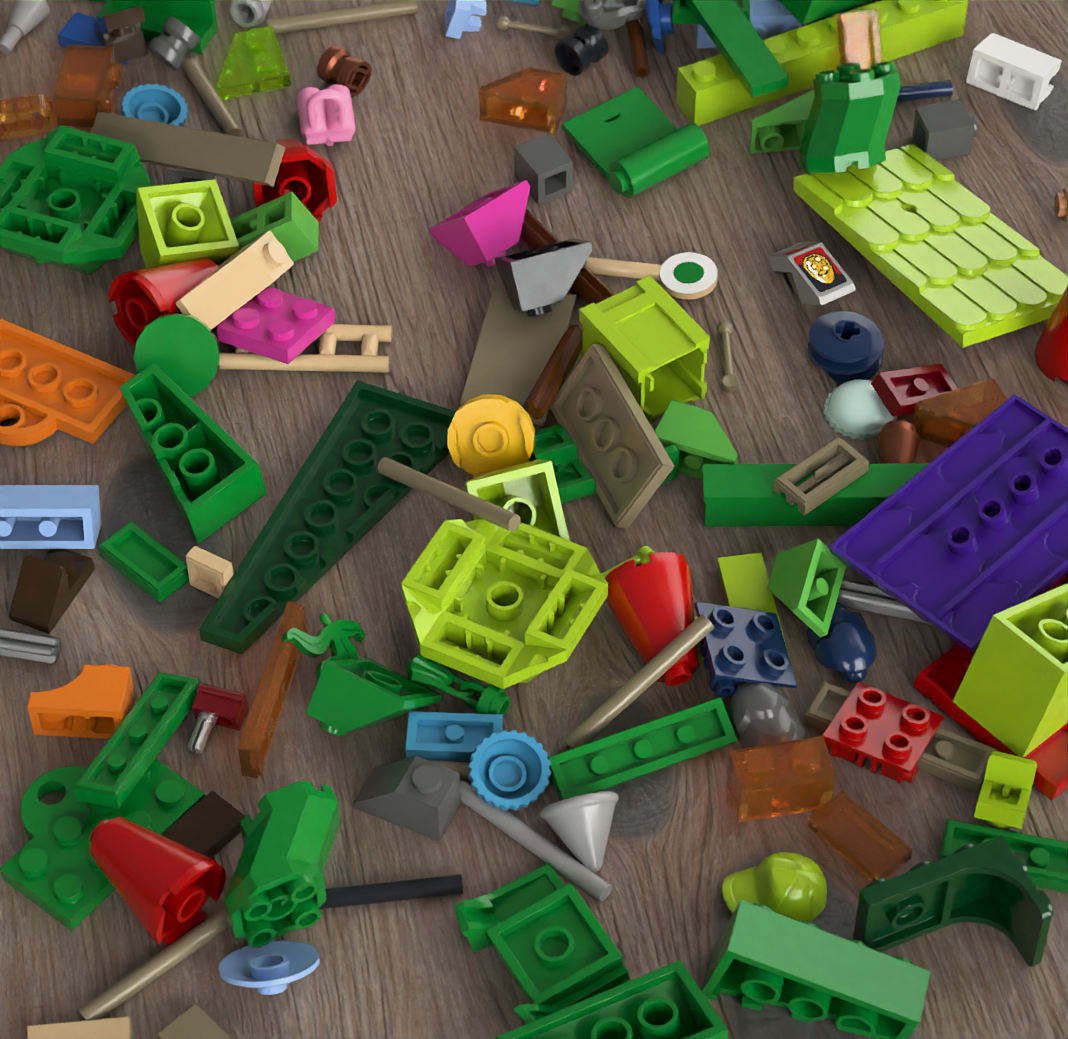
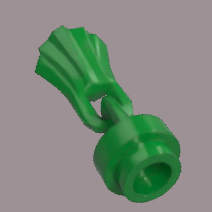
[406,653,511,718]

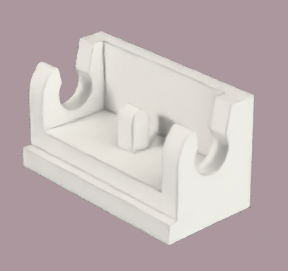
[966,33,1062,111]

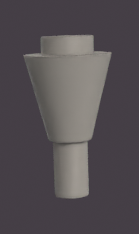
[0,0,50,54]

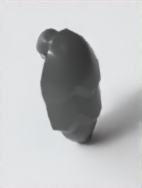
[578,0,646,30]
[730,682,806,772]

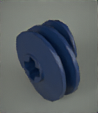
[808,311,885,384]

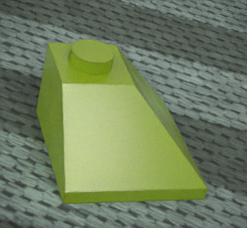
[136,179,239,268]
[464,459,570,541]

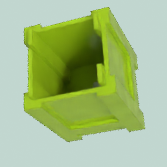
[579,275,710,425]

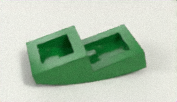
[529,424,596,504]

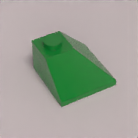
[305,657,443,736]

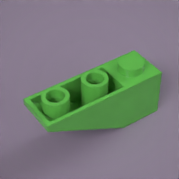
[749,90,815,154]

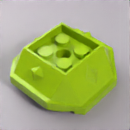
[401,519,608,689]

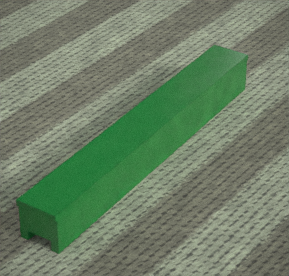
[702,463,930,527]

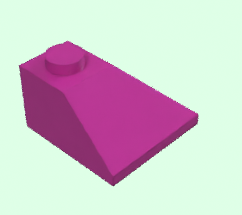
[428,180,530,268]

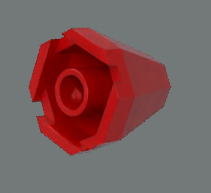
[253,138,337,223]

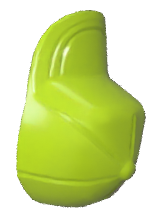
[722,852,827,922]

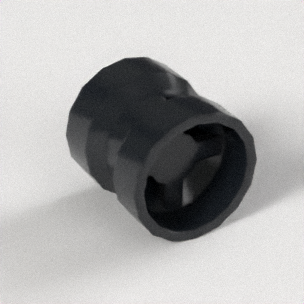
[554,24,608,76]

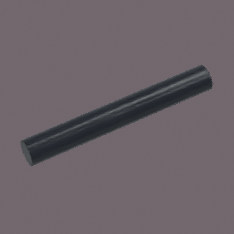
[319,874,463,909]

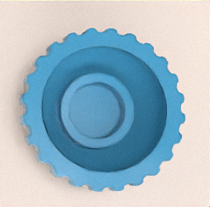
[120,84,189,126]
[468,730,551,811]

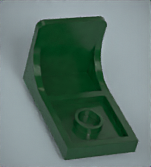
[853,835,1053,967]

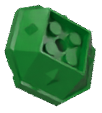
[0,125,153,275]

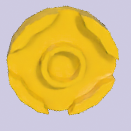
[447,394,535,478]

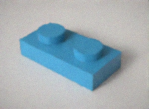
[405,711,503,762]

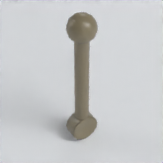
[495,16,574,40]
[717,320,739,393]

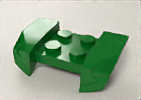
[454,863,631,1026]

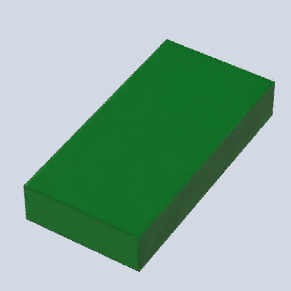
[98,521,189,603]

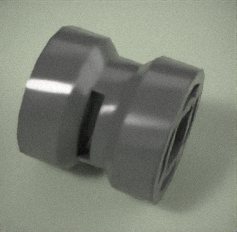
[147,16,200,71]

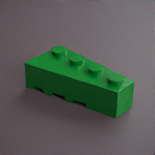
[119,363,267,544]

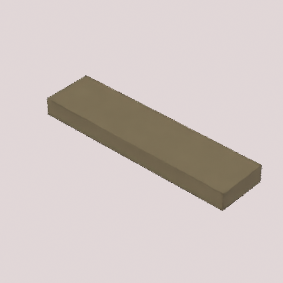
[804,681,998,794]

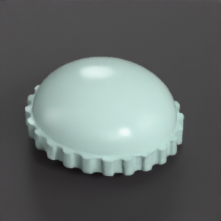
[823,379,897,440]

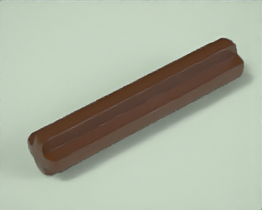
[523,324,583,420]

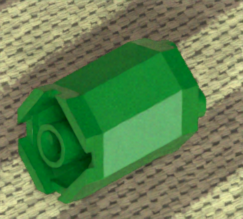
[799,61,900,173]
[224,780,340,948]

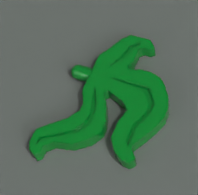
[282,613,365,680]

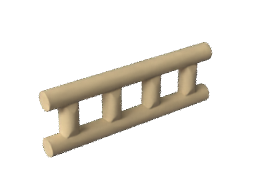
[219,324,392,373]

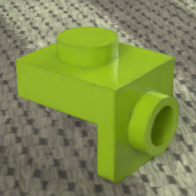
[974,751,1037,829]

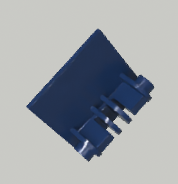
[694,602,797,697]

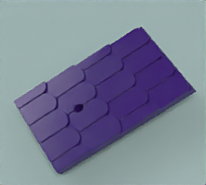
[829,394,1068,654]

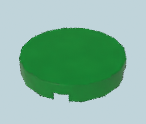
[134,313,220,397]

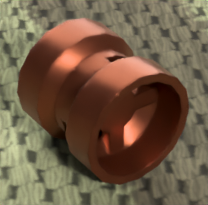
[317,45,371,97]

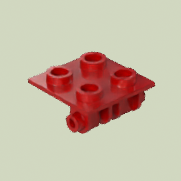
[822,682,944,784]

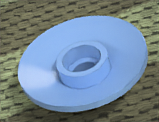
[219,941,319,995]

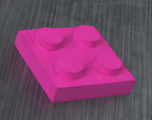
[217,287,335,364]

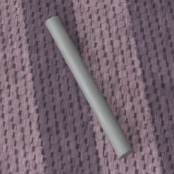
[460,780,612,902]

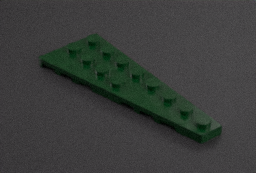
[199,380,456,654]

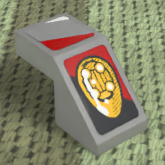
[768,241,856,306]

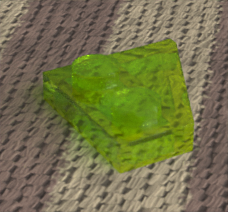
[216,26,291,100]

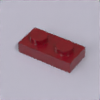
[871,364,963,417]

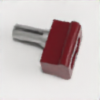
[187,683,249,754]

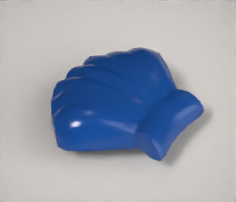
[645,0,674,55]

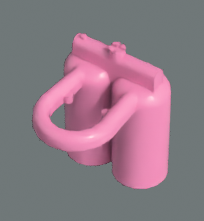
[296,84,356,146]

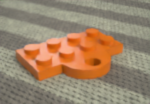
[0,318,136,446]

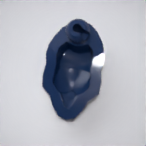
[806,602,877,683]

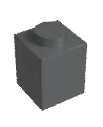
[912,99,977,161]
[514,133,573,205]

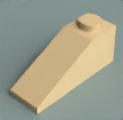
[175,230,294,330]

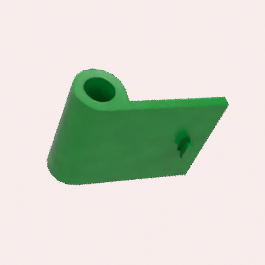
[561,86,710,198]

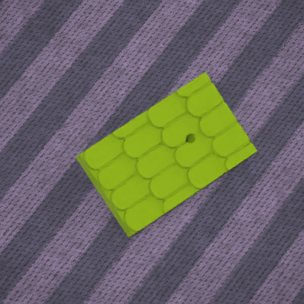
[793,144,1068,348]

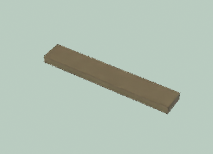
[91,112,285,187]

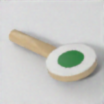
[586,252,718,300]

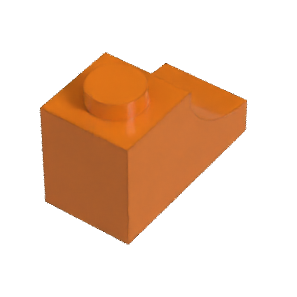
[27,664,135,739]

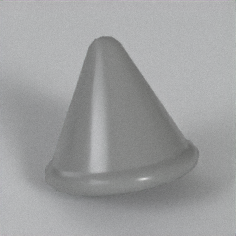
[540,791,619,873]

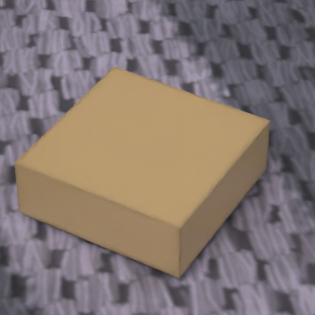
[186,545,234,599]

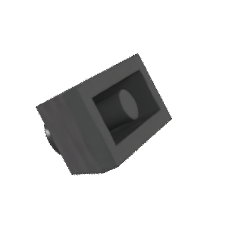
[354,756,461,841]

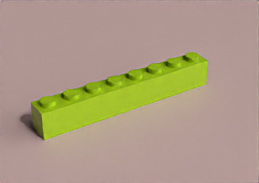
[676,0,968,126]

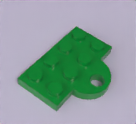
[0,758,205,931]

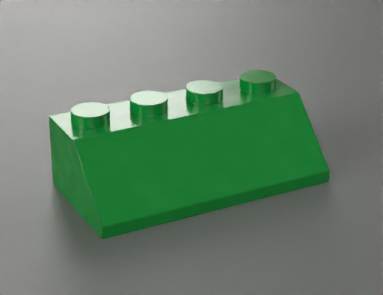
[496,960,728,1039]

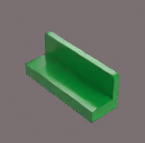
[97,0,218,54]

